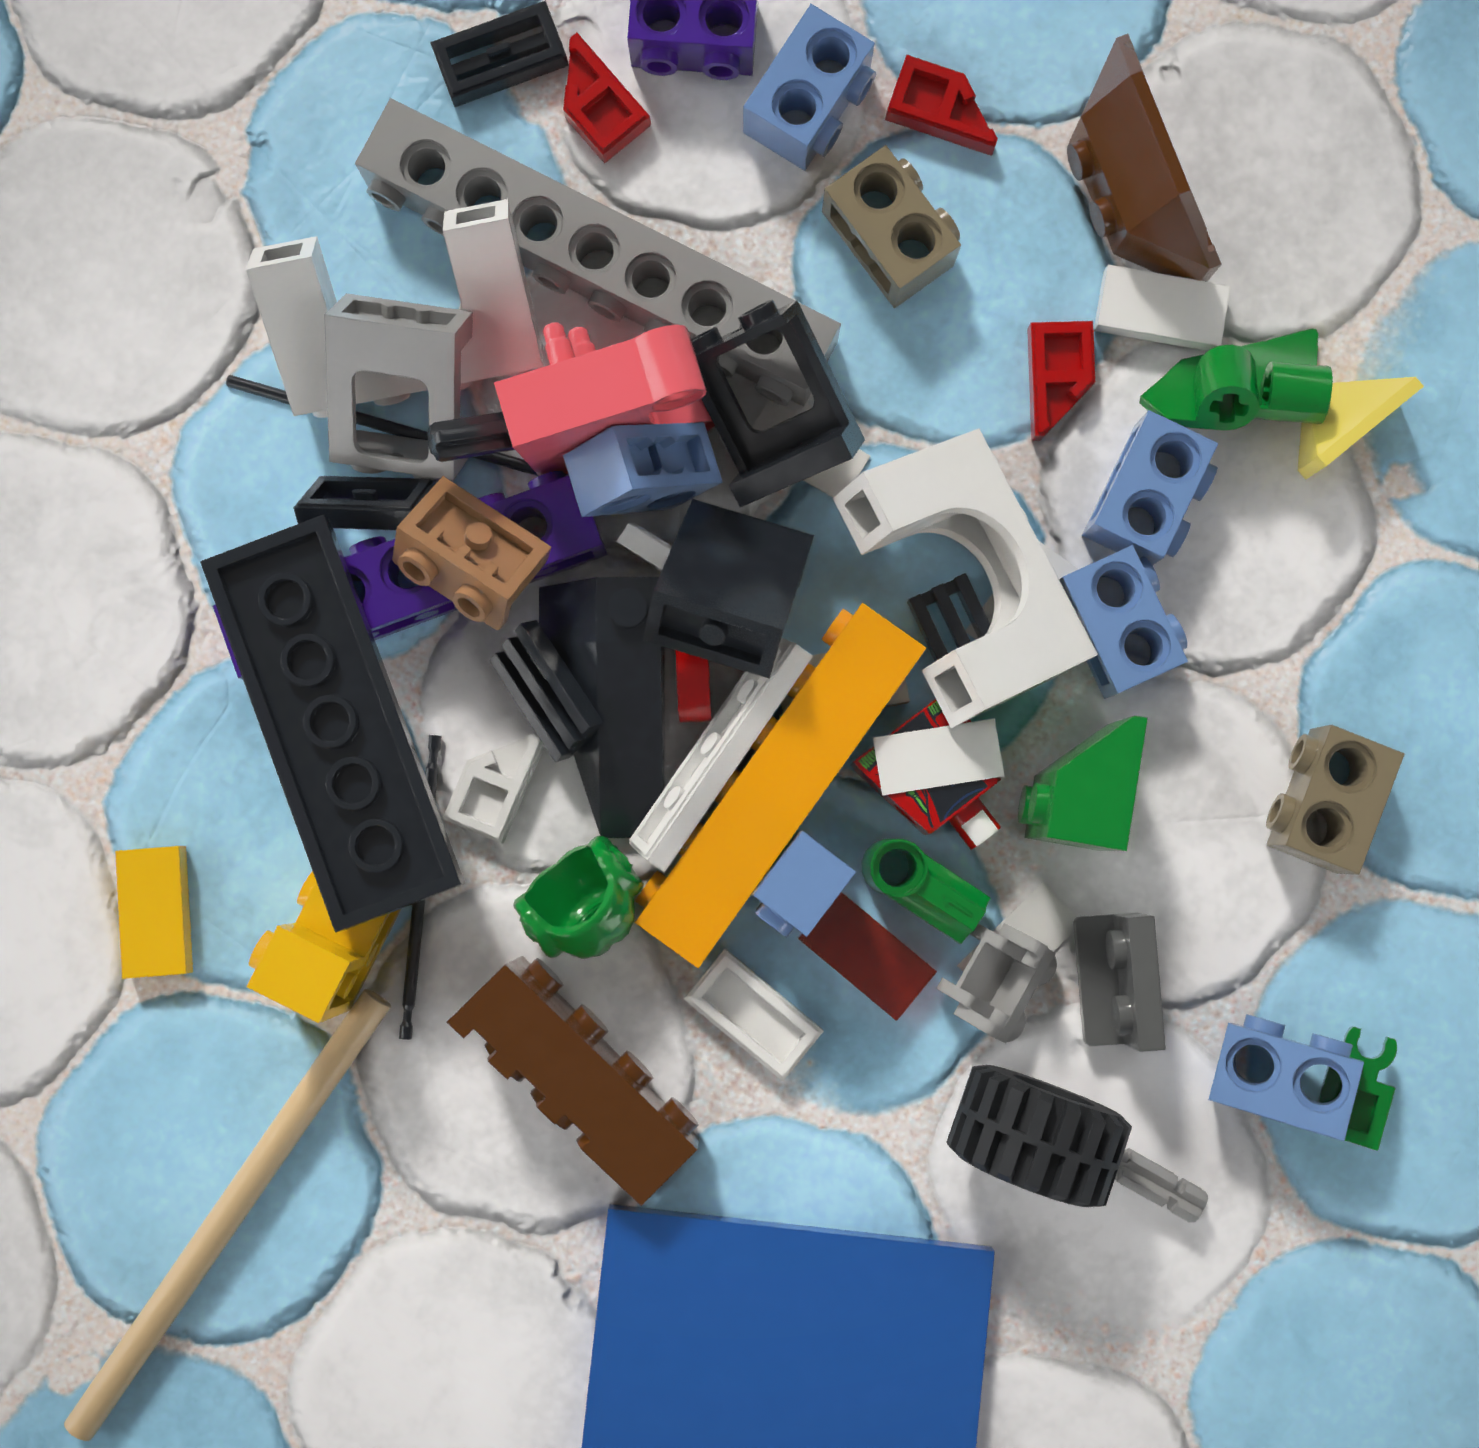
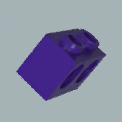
[627,0,758,80]

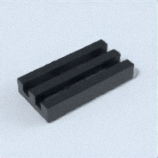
[430,0,569,107]
[293,476,436,530]
[907,573,990,661]
[489,620,604,763]

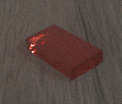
[797,892,937,1021]

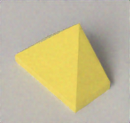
[1297,377,1424,480]

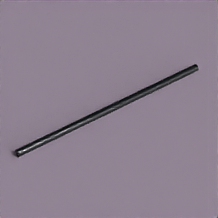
[226,375,566,476]

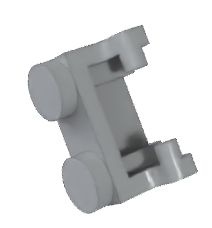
[936,923,1057,1044]

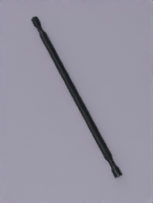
[399,735,442,1040]

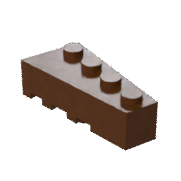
[446,956,699,1206]

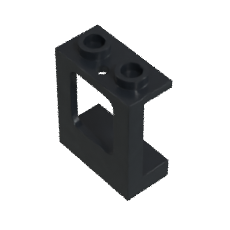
[691,299,865,508]

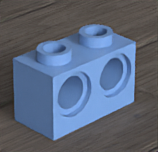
[743,4,876,171]
[1082,410,1219,566]
[563,422,723,517]
[1059,545,1188,699]
[753,831,856,938]
[1208,1014,1364,1141]

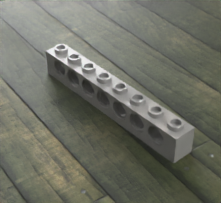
[355,98,841,407]

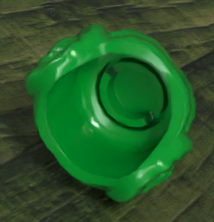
[513,836,644,959]

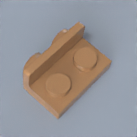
[392,476,552,631]

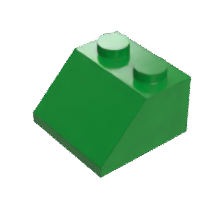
[1018,715,1148,851]

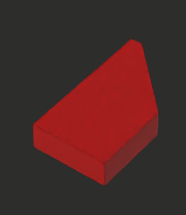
[563,32,651,164]
[885,54,998,156]
[1027,321,1096,441]

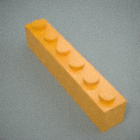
[635,602,926,968]

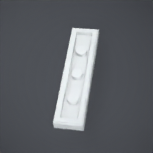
[629,638,813,872]

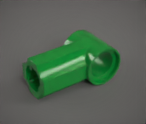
[861,839,991,944]

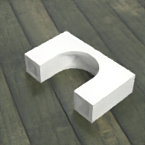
[246,199,543,418]
[832,428,1098,728]

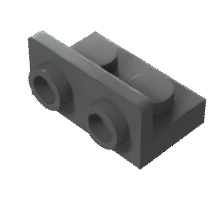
[1073,913,1166,1052]

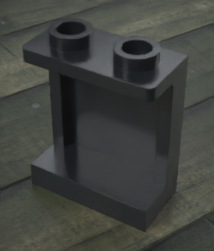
[643,499,814,679]

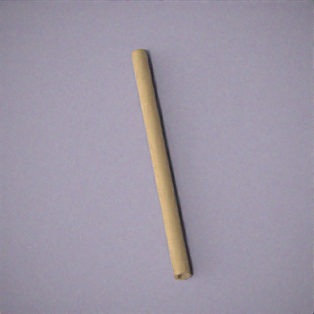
[64,989,391,1441]

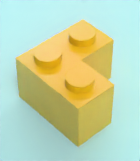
[246,871,401,1023]

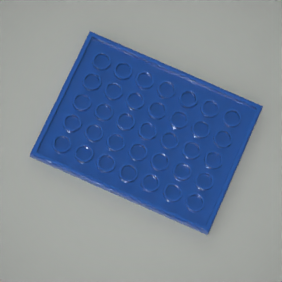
[581,1204,995,1448]

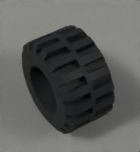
[946,1065,1132,1207]

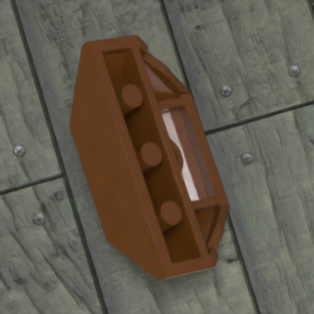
[1067,33,1222,282]

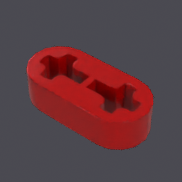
[676,650,712,722]

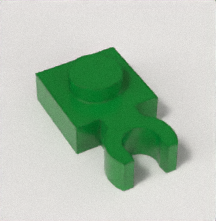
[1317,1026,1397,1151]

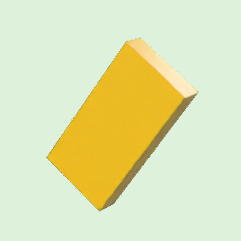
[115,846,193,979]

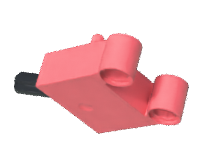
[428,322,715,476]

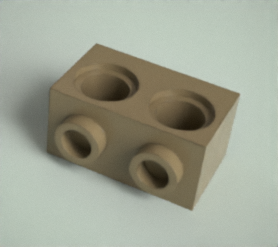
[822,145,961,309]
[1266,725,1405,875]

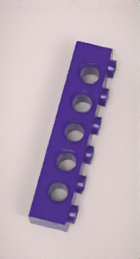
[213,471,608,680]

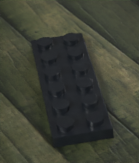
[200,514,465,933]

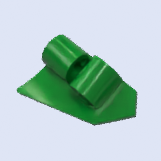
[1139,328,1333,430]

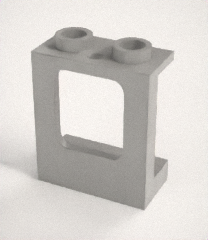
[324,293,473,483]

